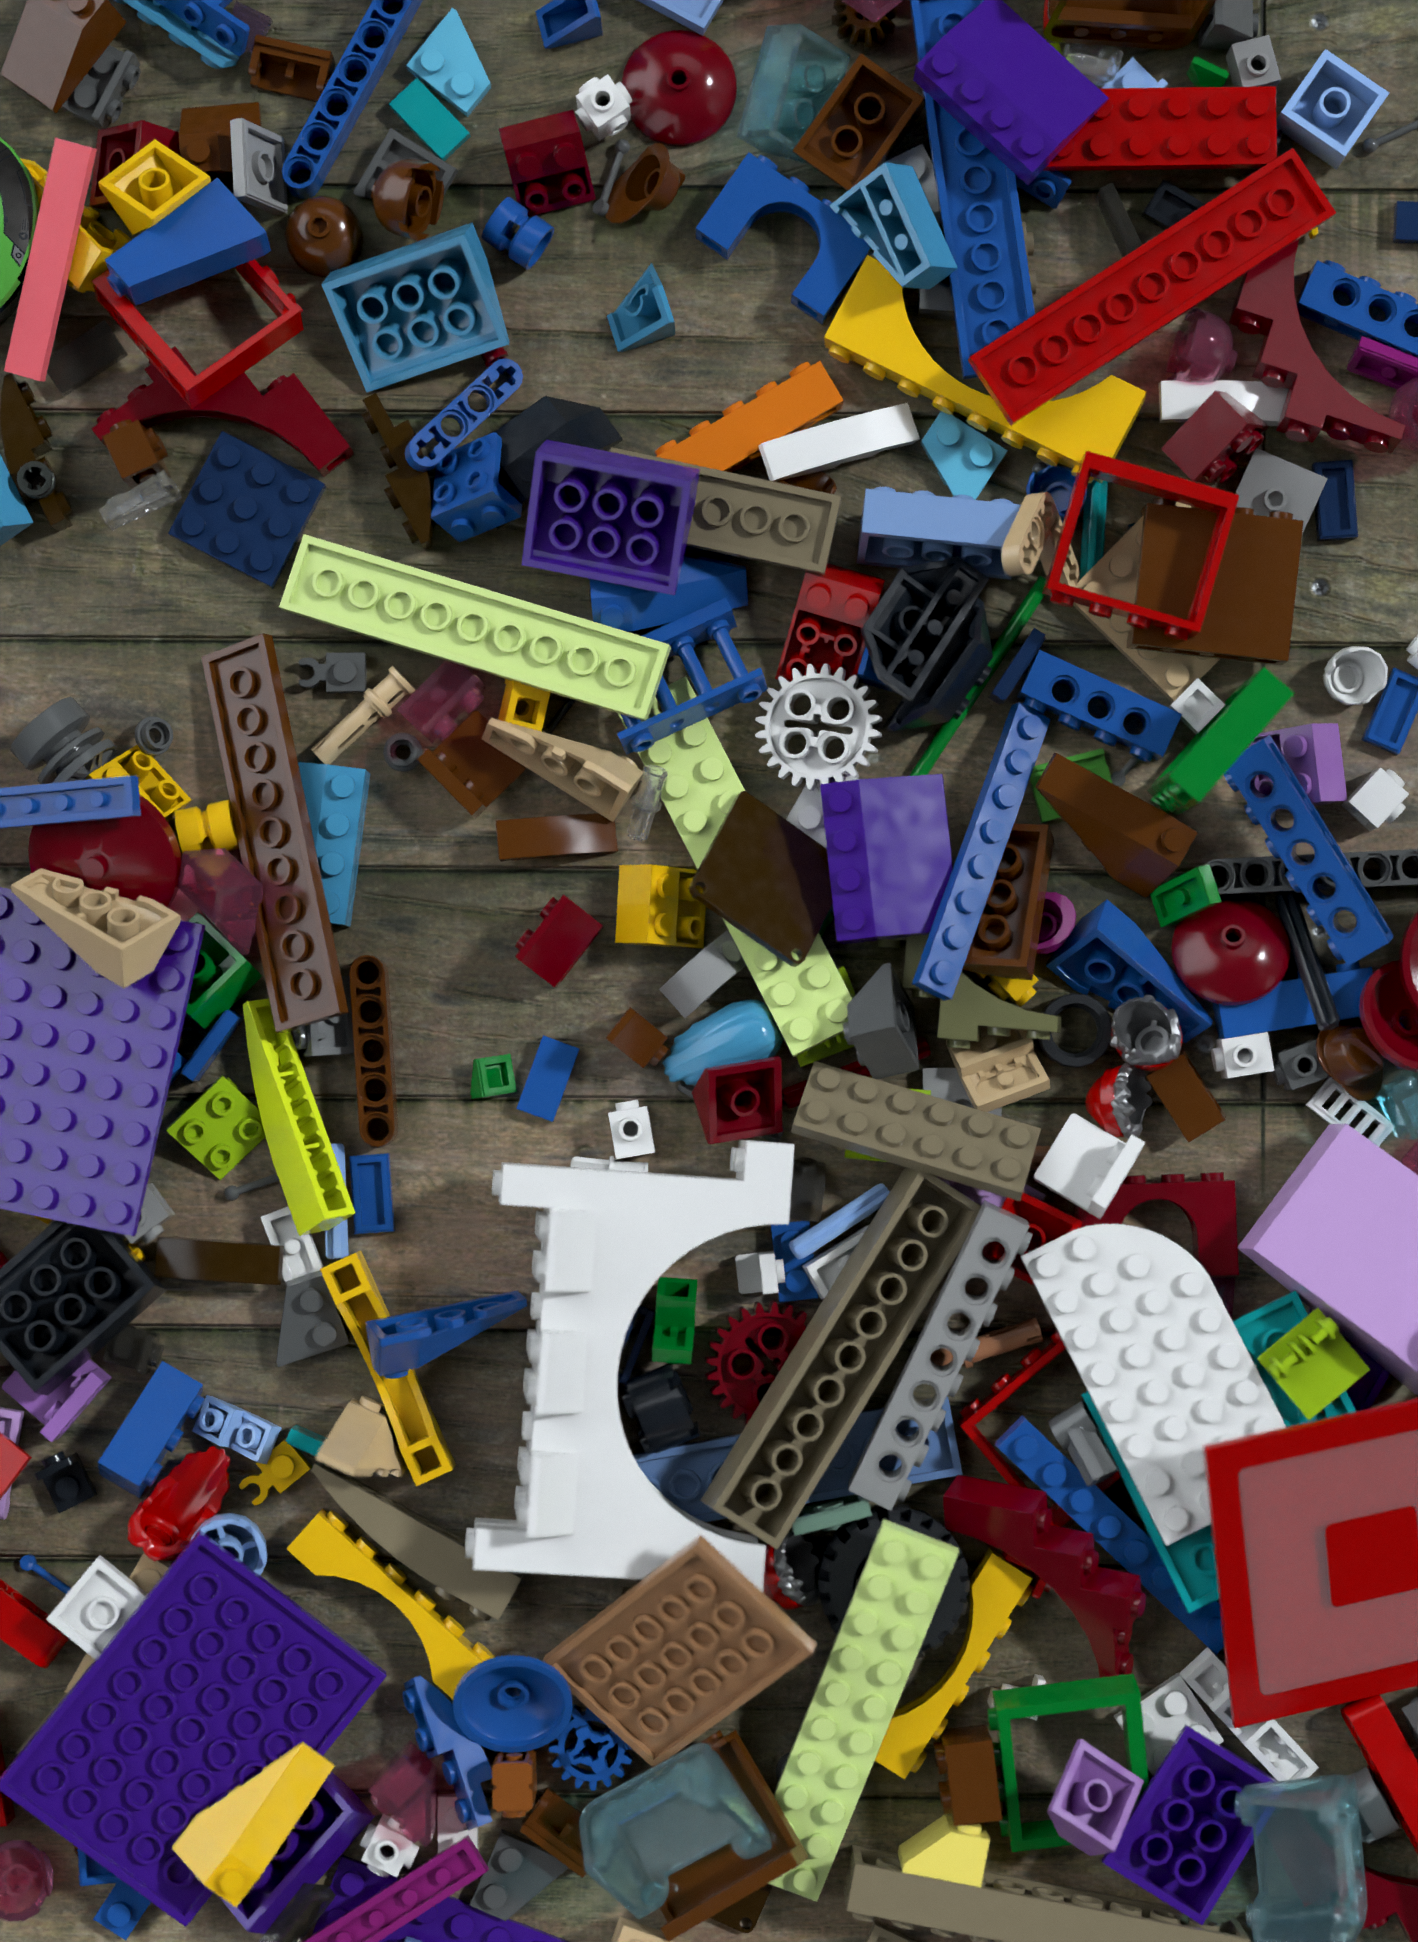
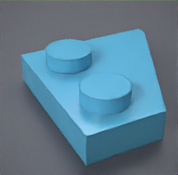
[406,8,491,117]
[921,411,1008,500]

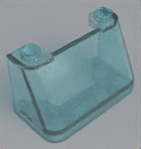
[579,1743,772,1919]
[1235,1774,1367,1942]

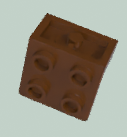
[417,711,528,819]

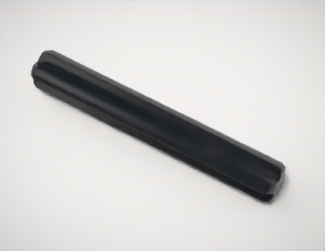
[1275,892,1340,1031]

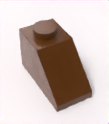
[606,1007,669,1068]

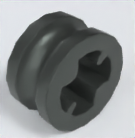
[17,461,56,499]

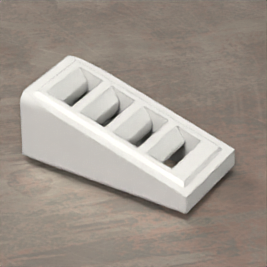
[1306,1077,1395,1147]

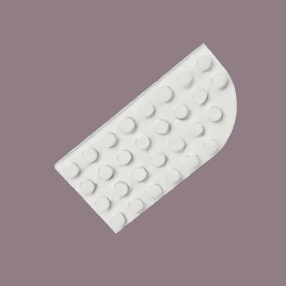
[1020,1224,1286,1545]

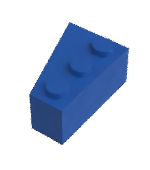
[98,1361,205,1498]

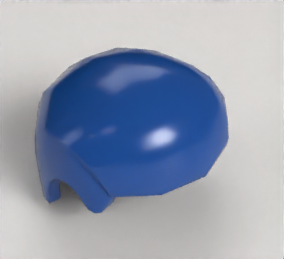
[1026,465,1087,522]

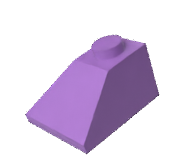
[1047,1739,1144,1856]

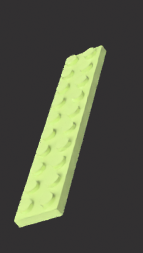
[279,534,671,721]
[618,676,852,1057]
[769,1519,959,1902]

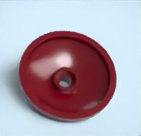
[622,30,737,147]
[1171,896,1290,1005]
[1360,960,1418,1072]

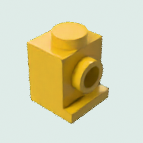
[498,679,550,732]
[975,973,1039,1007]

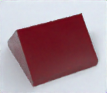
[692,1056,783,1145]

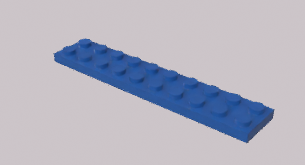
[909,0,1035,379]

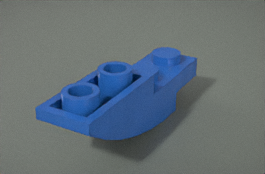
[402,1676,493,1831]

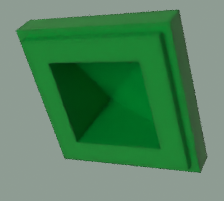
[1186,56,1229,87]
[470,1054,517,1099]

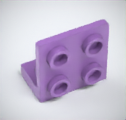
[2,1359,112,1442]

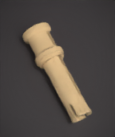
[311,665,416,765]

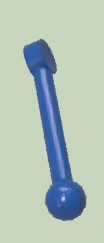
[20,1554,72,1595]

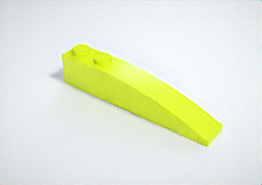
[243,998,355,1236]

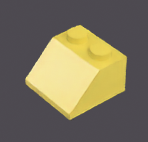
[898,1815,990,1887]

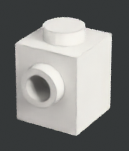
[1341,767,1409,831]
[1211,1032,1274,1078]
[608,1100,656,1159]

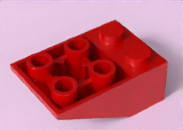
[775,563,885,682]

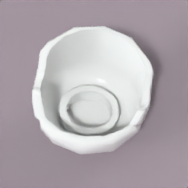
[1323,646,1388,705]

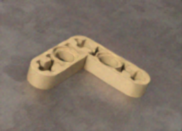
[1001,492,1080,587]

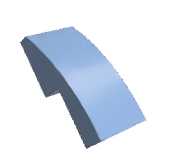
[192,1395,281,1464]

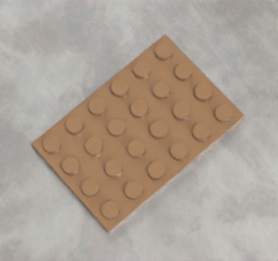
[543,1535,817,1769]

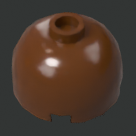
[371,159,444,241]
[285,196,364,278]

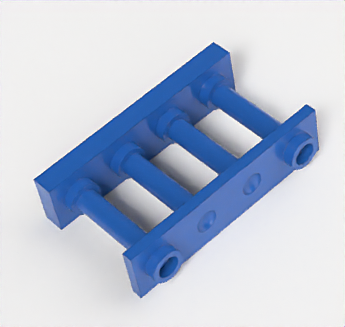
[617,597,768,755]

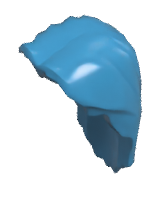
[663,999,784,1086]

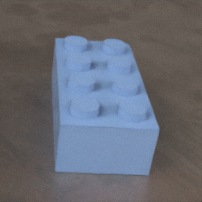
[856,487,1021,580]

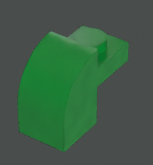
[652,1277,698,1365]

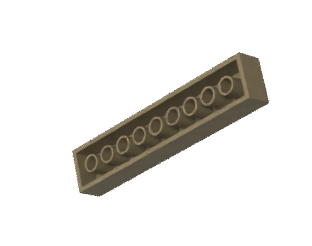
[700,1167,981,1549]
[843,1845,1250,1942]

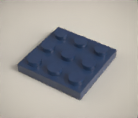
[168,431,327,589]

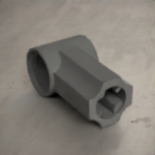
[1048,1400,1119,1487]

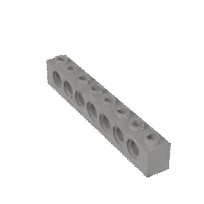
[848,1200,1032,1511]

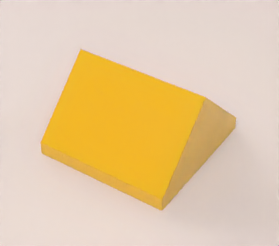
[98,139,211,235]

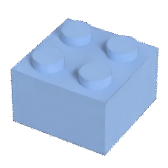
[1277,49,1389,169]

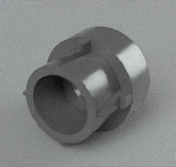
[1320,1766,1401,1849]

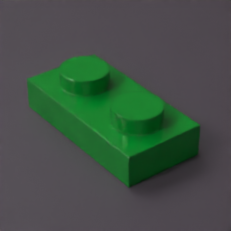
[1150,865,1221,928]

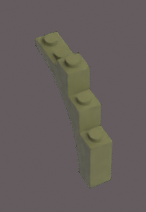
[877,934,1061,1049]

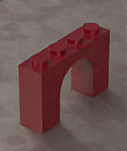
[1074,1172,1239,1276]

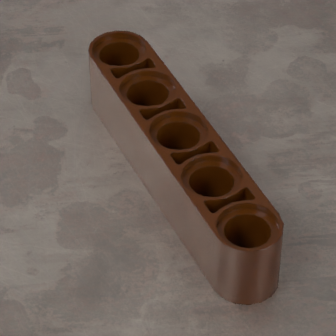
[349,955,398,1147]

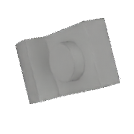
[659,930,746,1018]

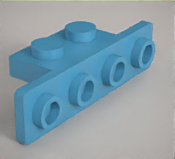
[113,0,239,69]

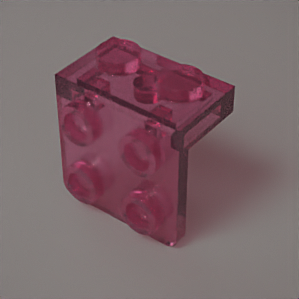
[397,660,486,744]

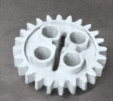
[755,663,882,791]

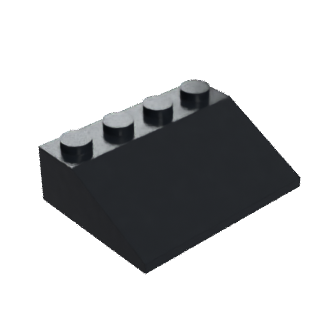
[0,1220,167,1396]

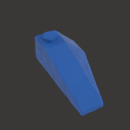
[590,556,748,632]
[1046,899,1213,1043]
[365,1290,527,1379]

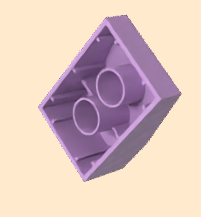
[1237,1124,1418,1394]

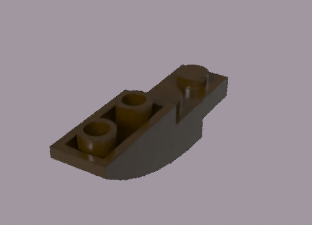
[0,373,73,532]
[361,393,434,550]

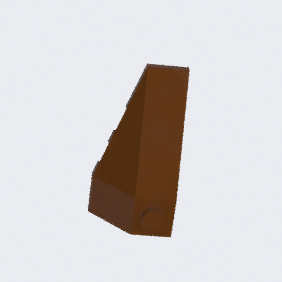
[1035,753,1198,898]

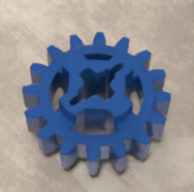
[549,1705,633,1791]

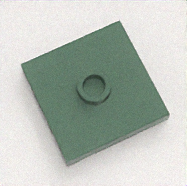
[792,1494,872,1536]

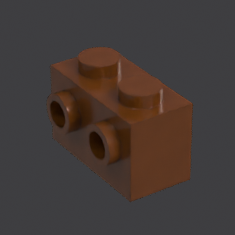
[102,419,171,493]

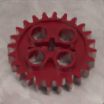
[704,1300,809,1425]

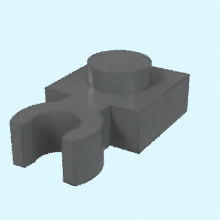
[299,652,367,693]

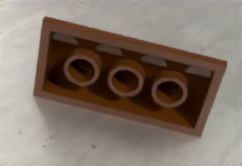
[963,823,1054,980]

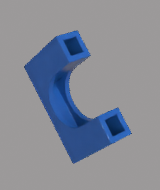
[695,152,874,325]

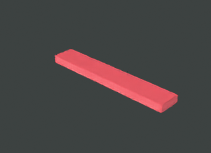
[4,138,97,382]

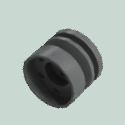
[10,696,118,784]

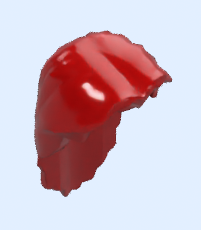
[127,1446,230,1561]

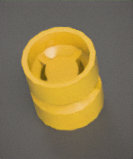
[175,799,239,860]

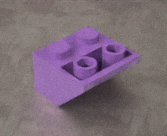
[1248,723,1348,811]

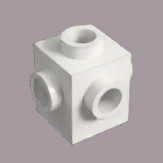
[575,74,632,141]
[360,1814,420,1877]

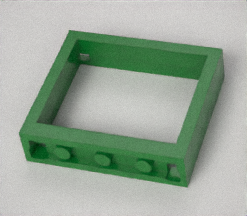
[1147,667,1295,816]
[987,1673,1149,1852]

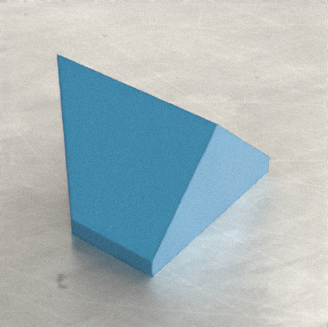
[607,263,675,352]

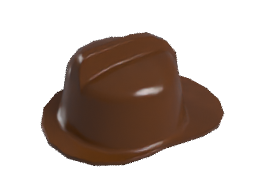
[605,143,686,224]
[1316,1021,1384,1101]

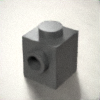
[1271,1038,1330,1090]

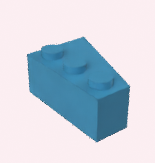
[829,162,958,289]

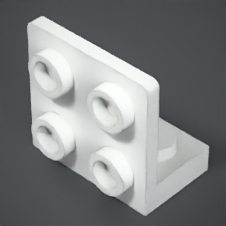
[1033,1113,1145,1219]

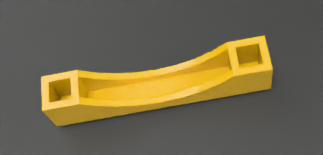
[320,1250,456,1486]
[286,1508,495,1700]
[875,1547,1033,1780]

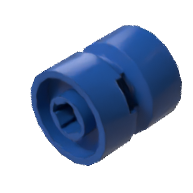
[481,197,555,270]

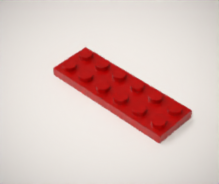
[1043,86,1277,171]

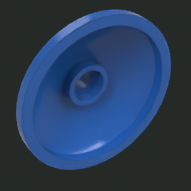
[453,1655,573,1753]

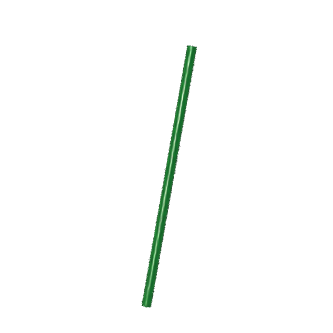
[818,576,1046,938]

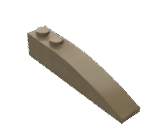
[311,1461,524,1621]

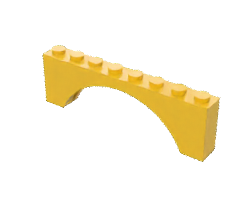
[824,255,1146,484]

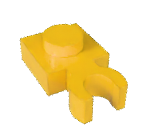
[239,1438,312,1506]

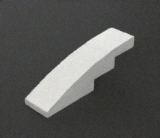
[1159,380,1289,426]
[758,403,920,482]
[1179,1647,1319,1794]

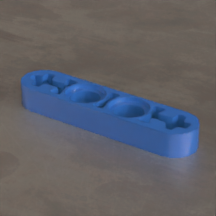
[405,358,523,472]

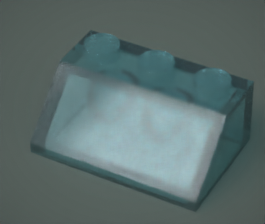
[737,23,851,164]

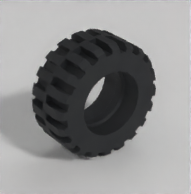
[818,1503,970,1659]

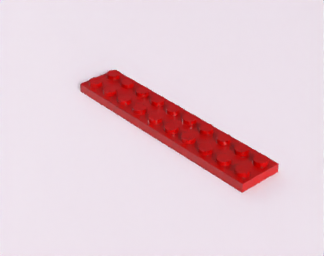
[967,148,1336,426]

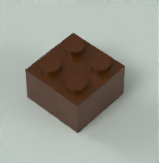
[933,1724,1002,1826]

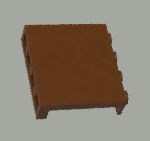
[1126,498,1304,666]
[596,1730,809,1942]

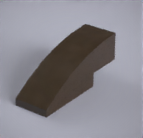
[155,1236,284,1285]

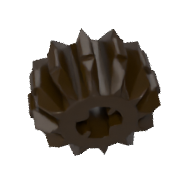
[831,0,897,51]

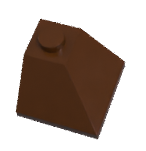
[179,102,262,184]

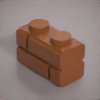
[492,1749,537,1818]

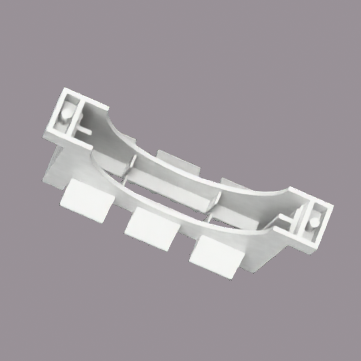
[465,1139,794,1592]

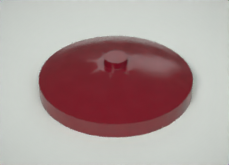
[28,795,182,908]

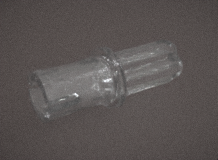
[627,765,668,842]

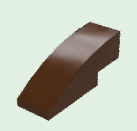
[496,813,618,862]

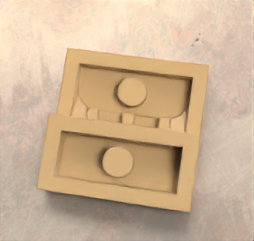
[946,1027,1050,1112]

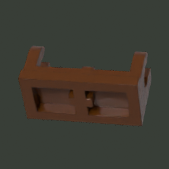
[248,34,336,102]
[1146,1050,1226,1143]
[519,1787,610,1878]

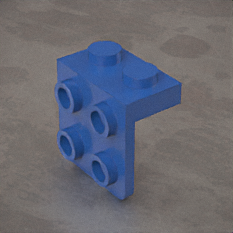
[431,432,522,543]

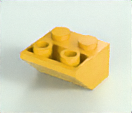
[85,745,191,822]
[615,864,706,949]

